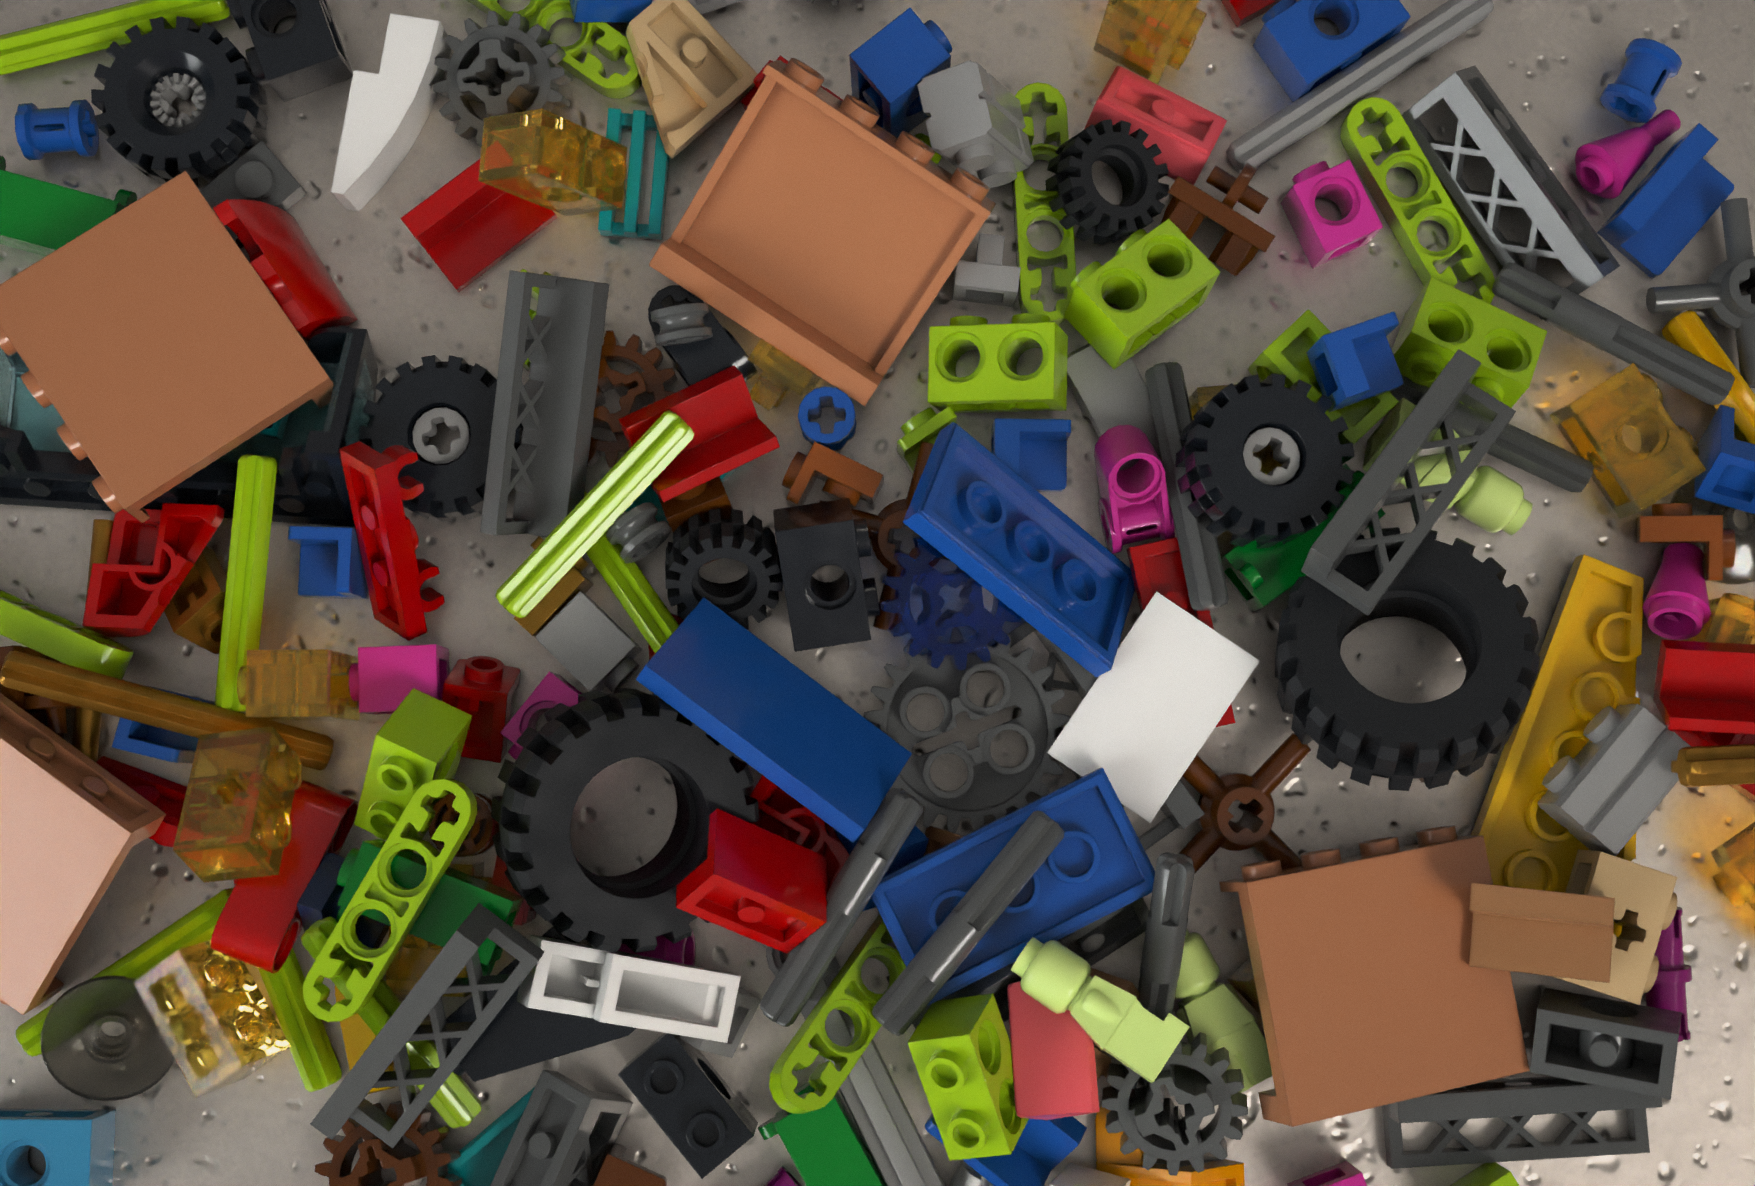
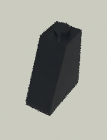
[446,926,636,1082]

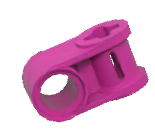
[1094,425,1175,554]

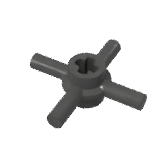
[1646,198,1755,388]

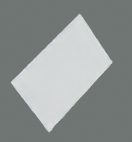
[1047,591,1260,823]

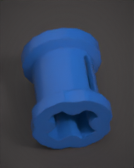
[1600,38,1682,123]
[15,99,99,161]
[798,386,857,451]

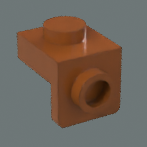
[1636,503,1736,581]

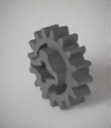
[433,11,573,153]
[1102,1032,1248,1176]

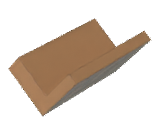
[1469,883,1615,983]

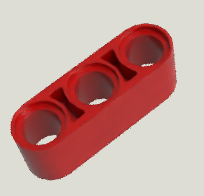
[210,777,358,974]

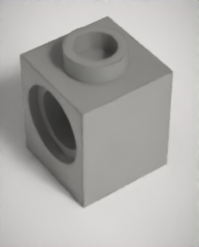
[535,591,643,693]

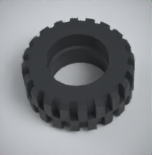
[1275,527,1540,791]
[491,688,759,953]

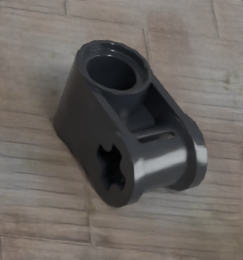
[648,285,758,387]

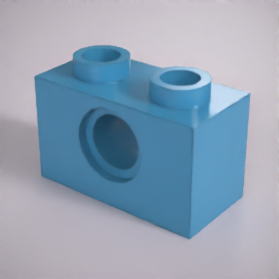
[0,1109,116,1186]

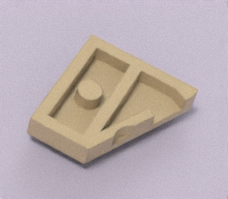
[626,0,757,159]

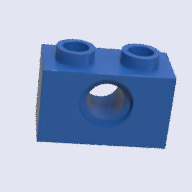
[1253,0,1411,102]
[849,8,952,138]

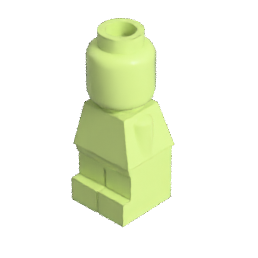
[1362,398,1533,535]
[1175,929,1272,1093]
[1011,937,1190,1083]

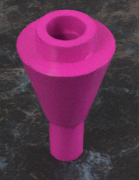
[1575,109,1681,199]

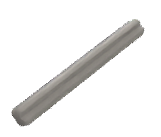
[1226,0,1494,174]

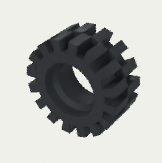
[1045,120,1169,245]
[665,508,783,629]

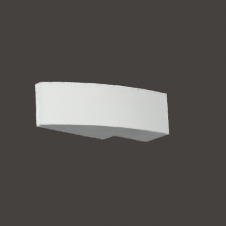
[331,13,451,212]
[516,935,741,1043]

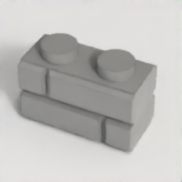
[917,60,1034,188]
[1537,704,1691,856]

